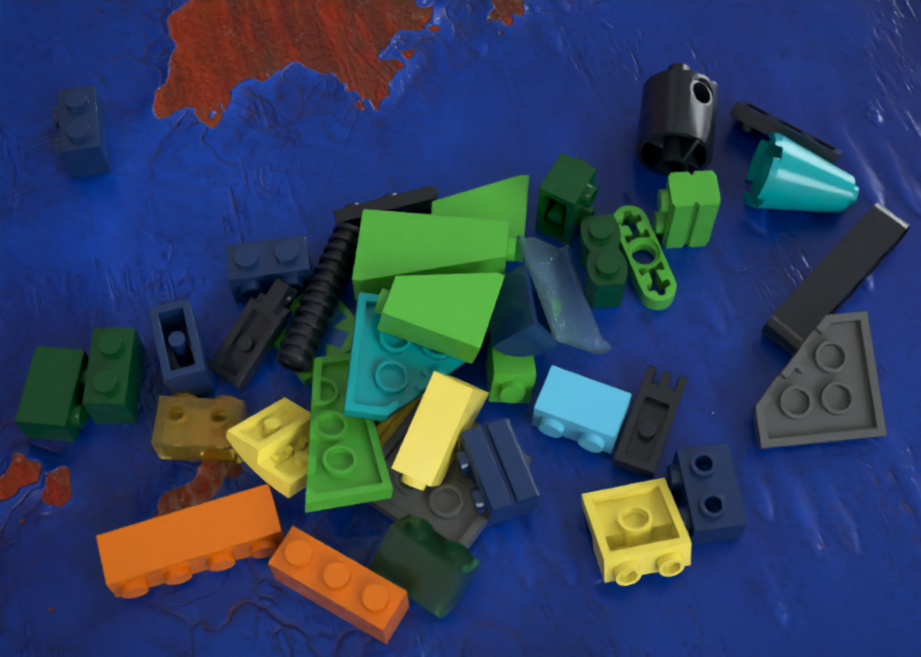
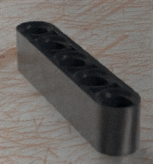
[762,202,911,355]

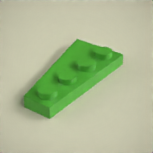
[305,353,393,513]

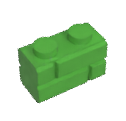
[653,170,721,249]

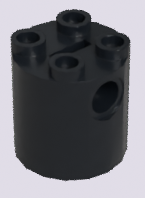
[635,63,719,176]

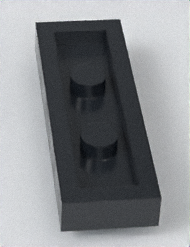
[729,100,844,166]

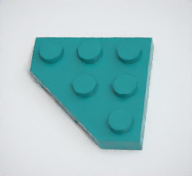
[343,292,466,421]

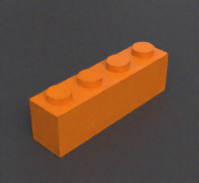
[96,484,285,599]

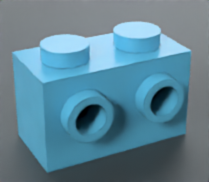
[532,365,632,454]

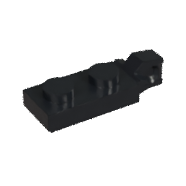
[208,278,298,391]

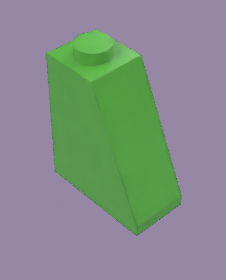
[431,175,529,262]
[374,272,505,364]

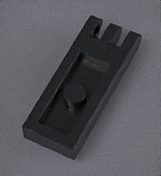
[333,186,438,228]
[612,365,688,479]

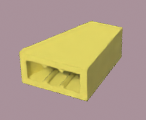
[391,371,489,491]

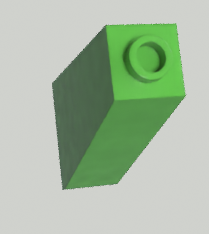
[352,209,516,300]

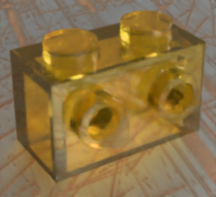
[151,393,249,463]

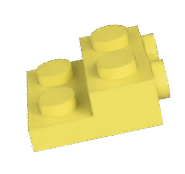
[581,477,692,586]

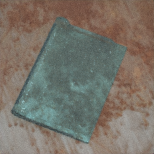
[516,235,611,355]

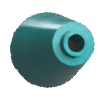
[743,131,859,213]

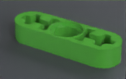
[613,205,677,310]

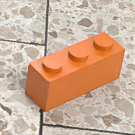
[268,526,410,644]

